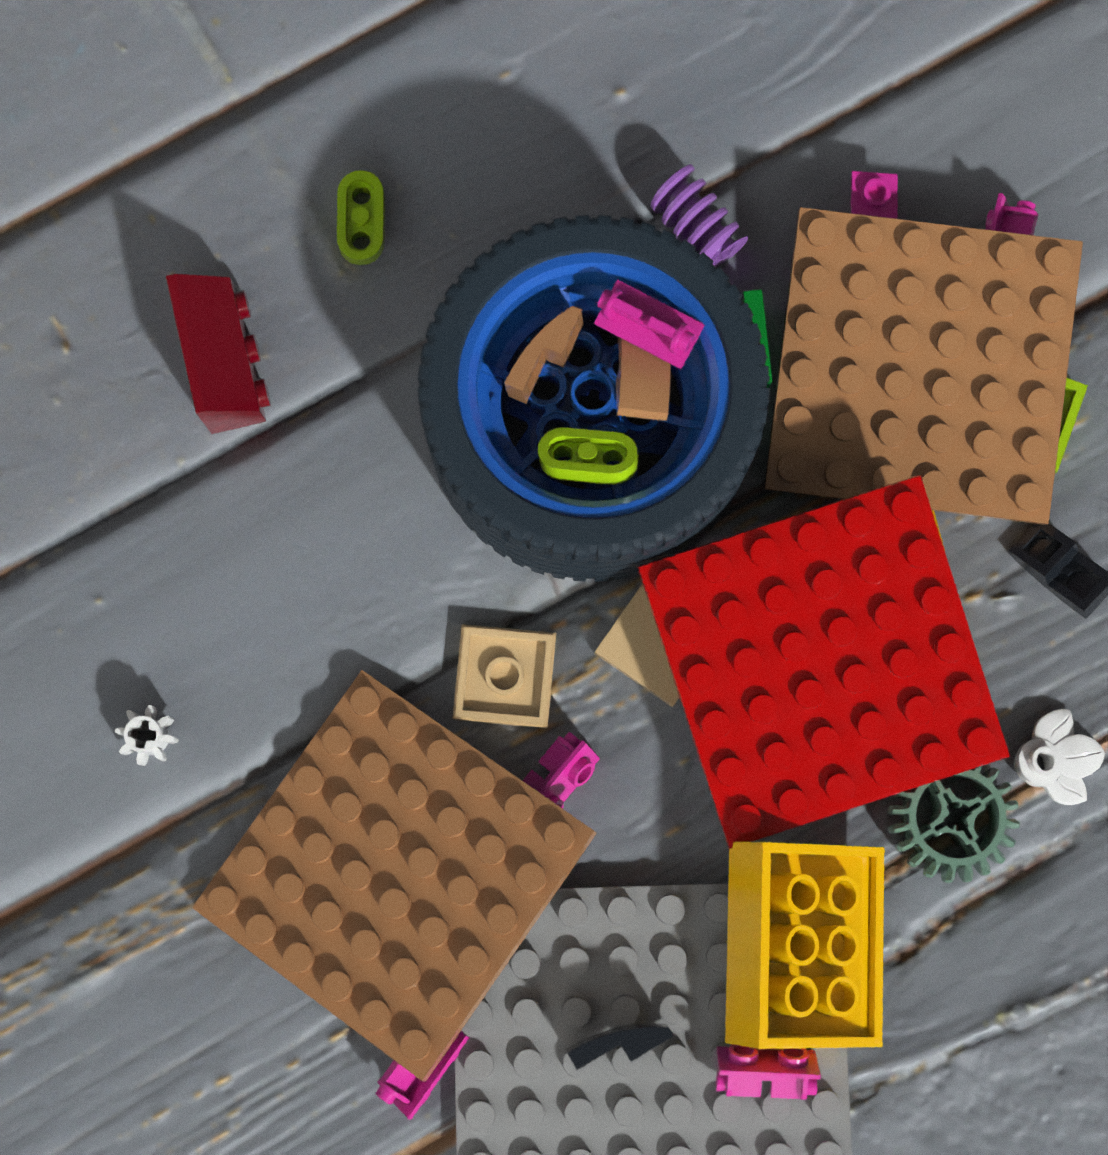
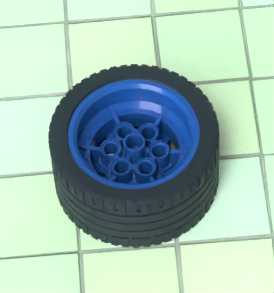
[418,215,769,582]

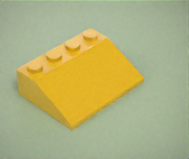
[725,842,884,1049]

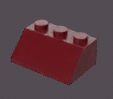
[166,274,271,434]

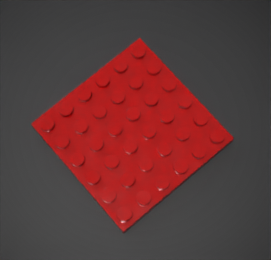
[637,475,1010,849]

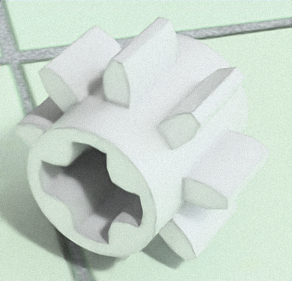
[115,705,178,766]

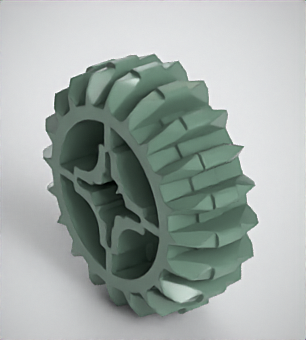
[887,766,1020,883]

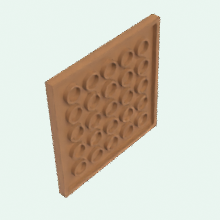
[763,207,1083,525]
[192,670,597,1081]

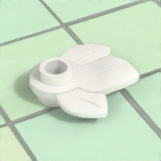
[1014,709,1105,805]

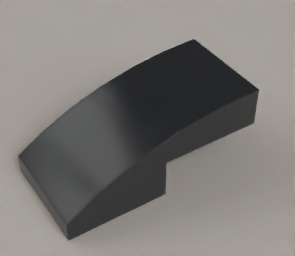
[1008,523,1108,619]
[566,1023,674,1070]

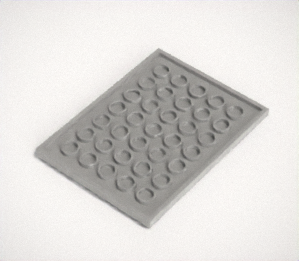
[455,883,852,1155]

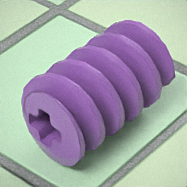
[651,164,748,267]

